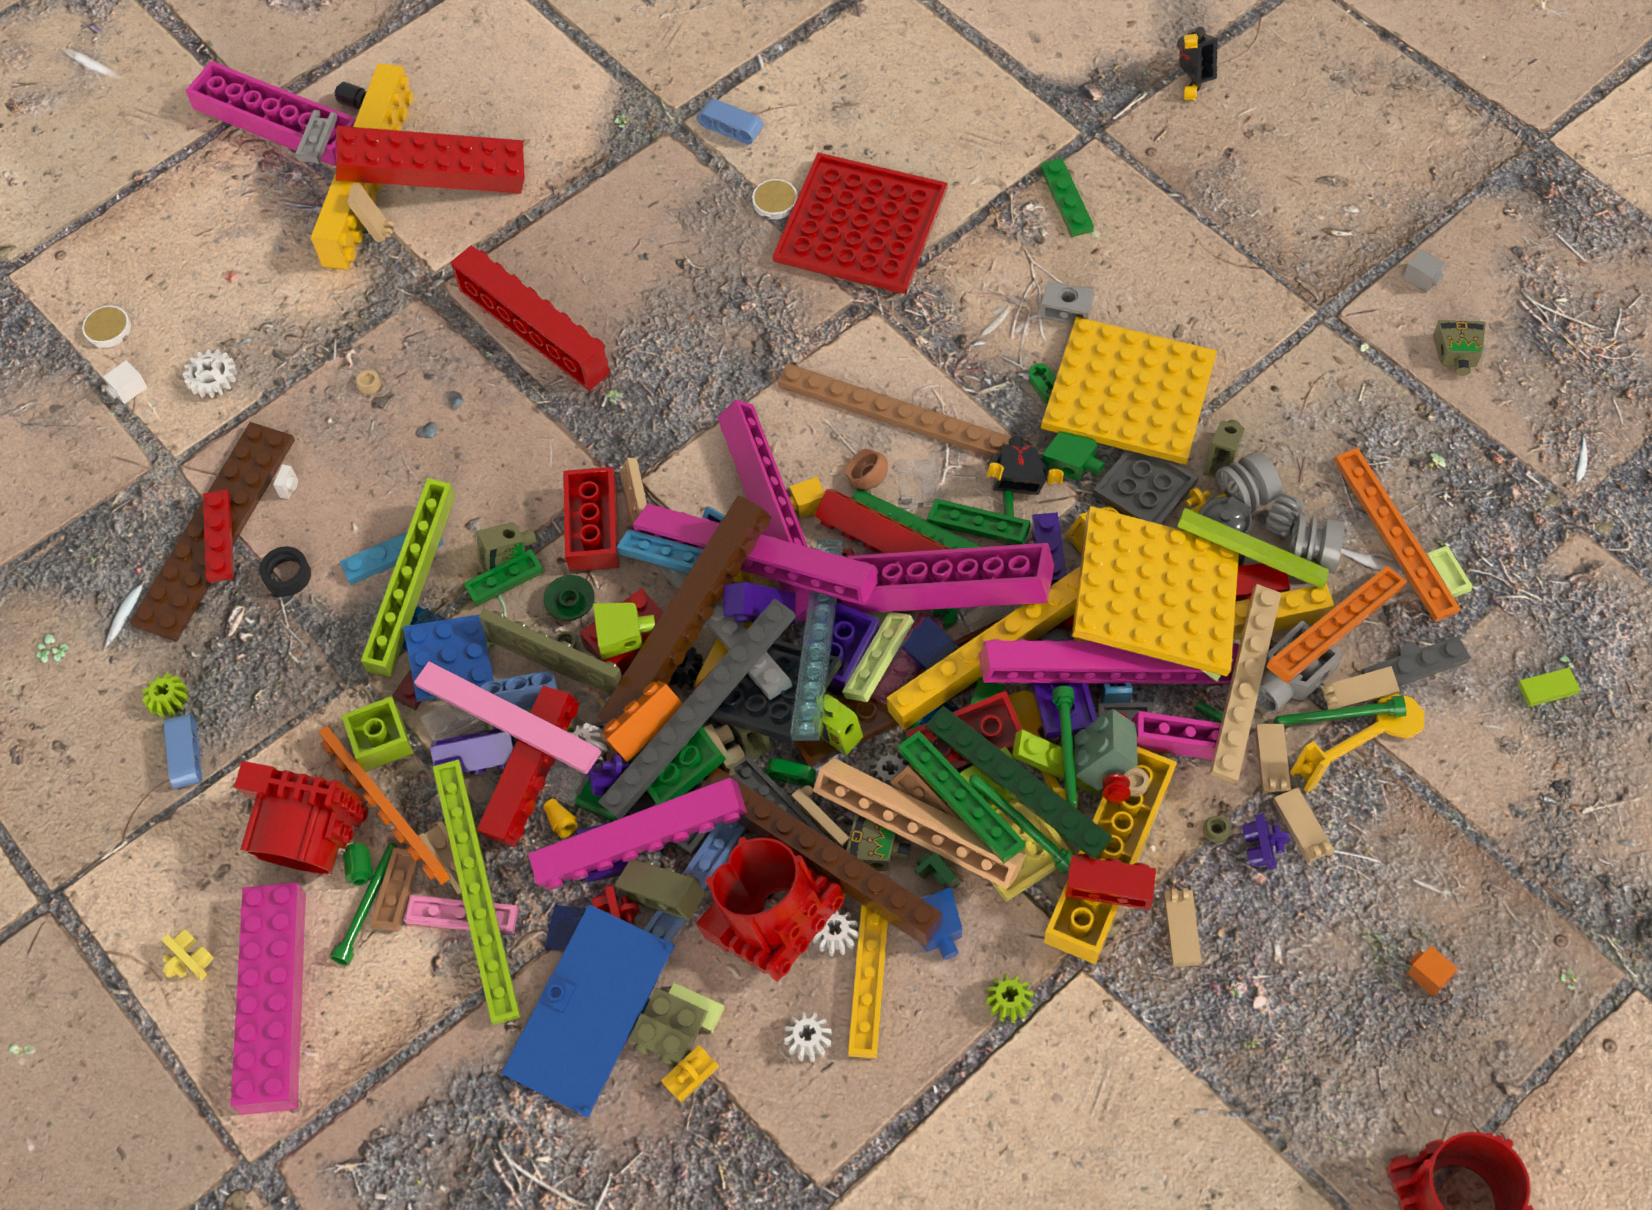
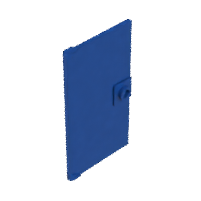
[501,904,676,1118]

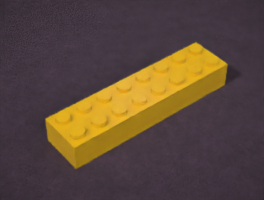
[1044,747,1177,965]

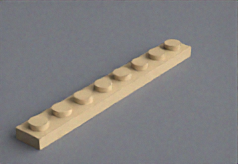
[1209,584,1281,784]

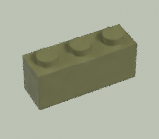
[614,859,705,921]

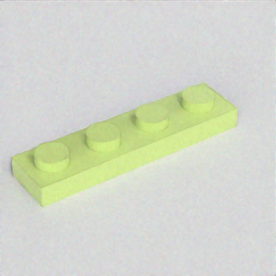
[842,612,914,702]

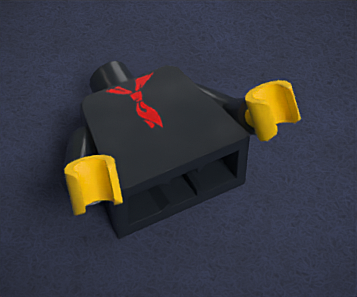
[1177,26,1218,100]
[985,436,1064,495]

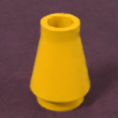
[543,799,578,838]

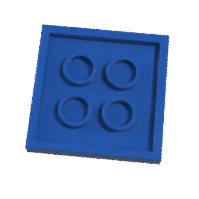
[403,614,494,702]

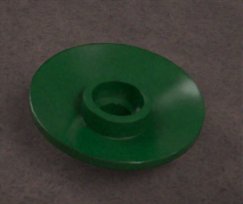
[543,575,595,621]

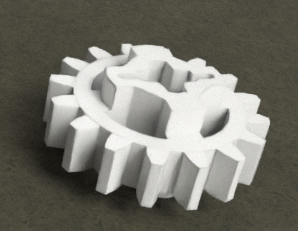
[183,349,238,398]

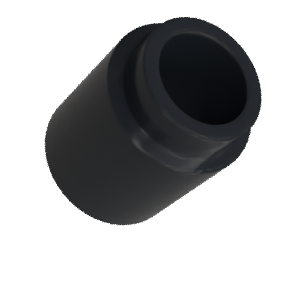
[335,81,367,109]

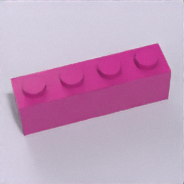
[1131,711,1221,760]

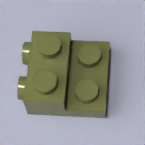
[629,987,708,1067]

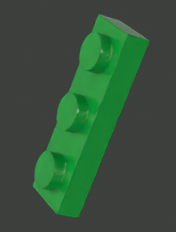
[463,549,544,607]

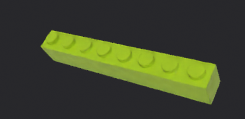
[361,478,456,678]

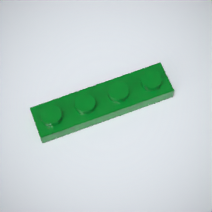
[1040,158,1094,237]
[927,498,1031,545]

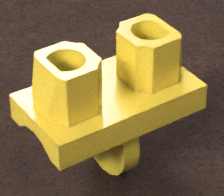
[161,929,214,980]

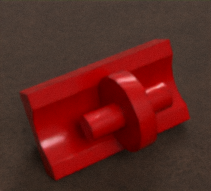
[592,885,640,924]

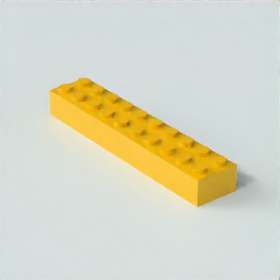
[311,63,414,270]

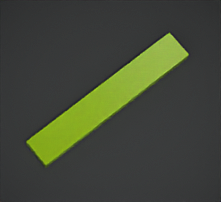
[1177,508,1329,588]

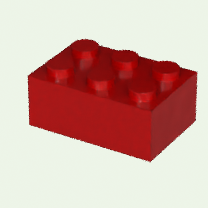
[579,588,663,676]

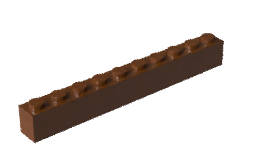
[597,495,772,723]
[700,767,942,947]

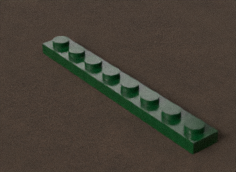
[925,706,1113,861]

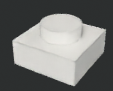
[273,464,298,500]

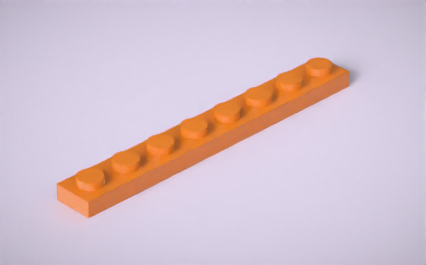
[1334,447,1460,623]
[1266,565,1407,684]
[318,725,450,885]

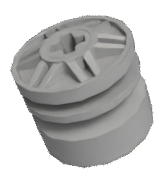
[1215,451,1282,512]
[1288,514,1344,574]

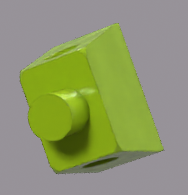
[593,603,655,659]

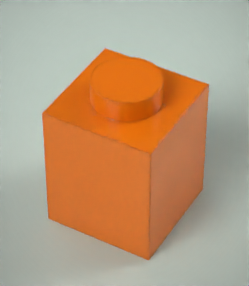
[1407,946,1458,997]

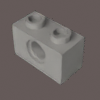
[1040,281,1094,325]

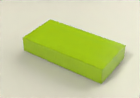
[1518,667,1581,707]

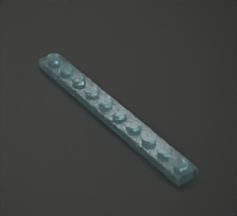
[790,540,843,741]

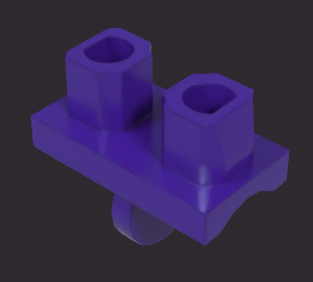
[587,754,630,796]
[1242,813,1291,870]

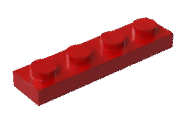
[203,489,234,583]

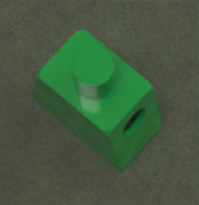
[1042,431,1105,481]

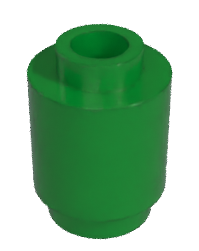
[343,843,373,886]

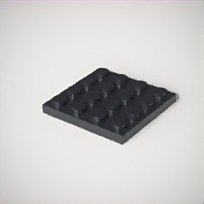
[709,640,842,744]

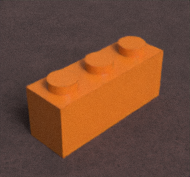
[600,680,683,762]

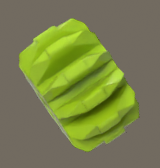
[142,673,189,718]
[985,973,1034,1023]

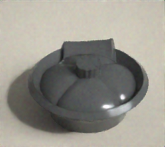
[1198,496,1252,534]

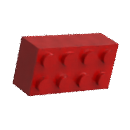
[563,467,620,572]
[906,691,1022,773]

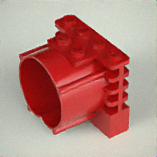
[234,761,368,876]
[696,837,845,981]
[1385,1132,1534,1210]

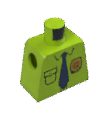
[807,694,863,756]

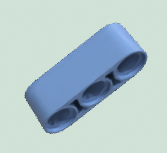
[697,99,764,145]
[480,671,558,710]
[164,713,202,789]

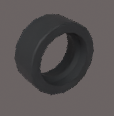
[259,546,311,597]

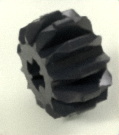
[669,646,703,689]

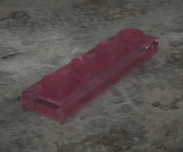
[871,612,944,705]

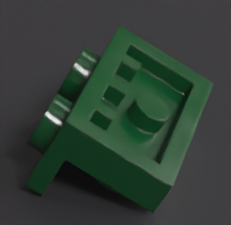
[914,852,962,889]

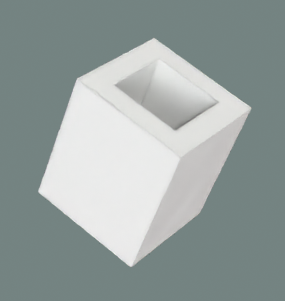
[103,360,147,404]

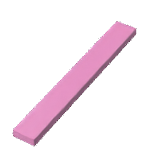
[414,662,601,774]

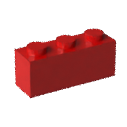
[1065,854,1156,910]

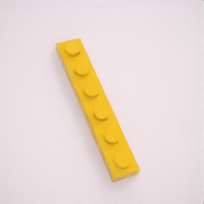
[848,904,888,1059]

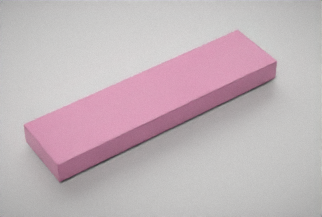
[404,895,519,935]

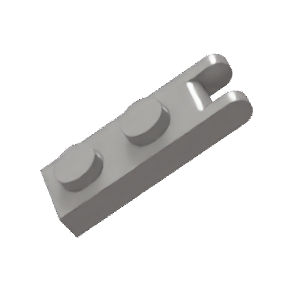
[295,110,337,163]

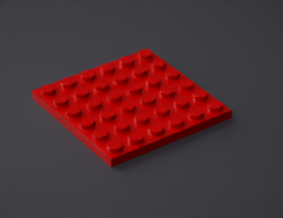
[773,152,948,294]

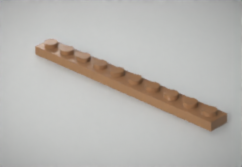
[778,363,1011,458]

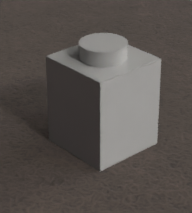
[1403,249,1445,293]

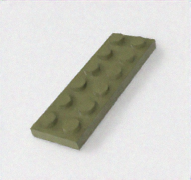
[479,609,622,696]

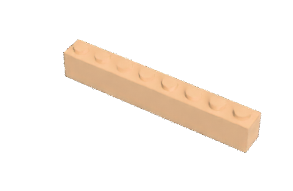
[813,758,1027,889]

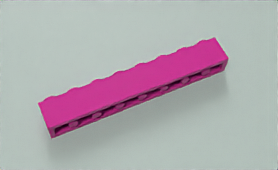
[528,778,747,890]

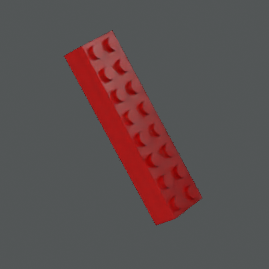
[335,126,525,194]
[451,245,610,391]

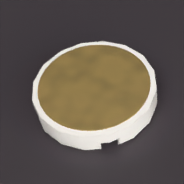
[752,179,798,220]
[82,305,131,348]

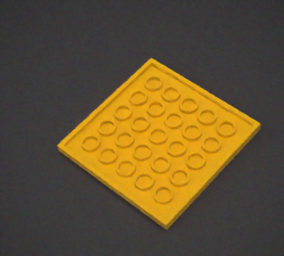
[1041,316,1217,465]
[1072,506,1239,676]

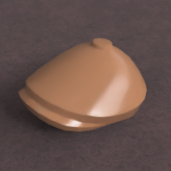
[844,449,888,489]

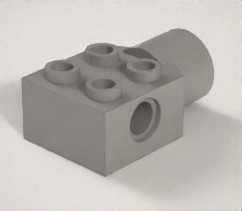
[1256,620,1343,713]

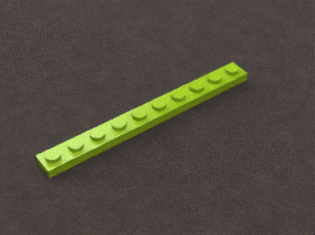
[433,759,521,1026]

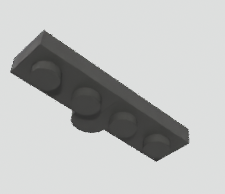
[1361,636,1471,687]

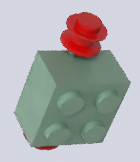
[1075,709,1138,803]

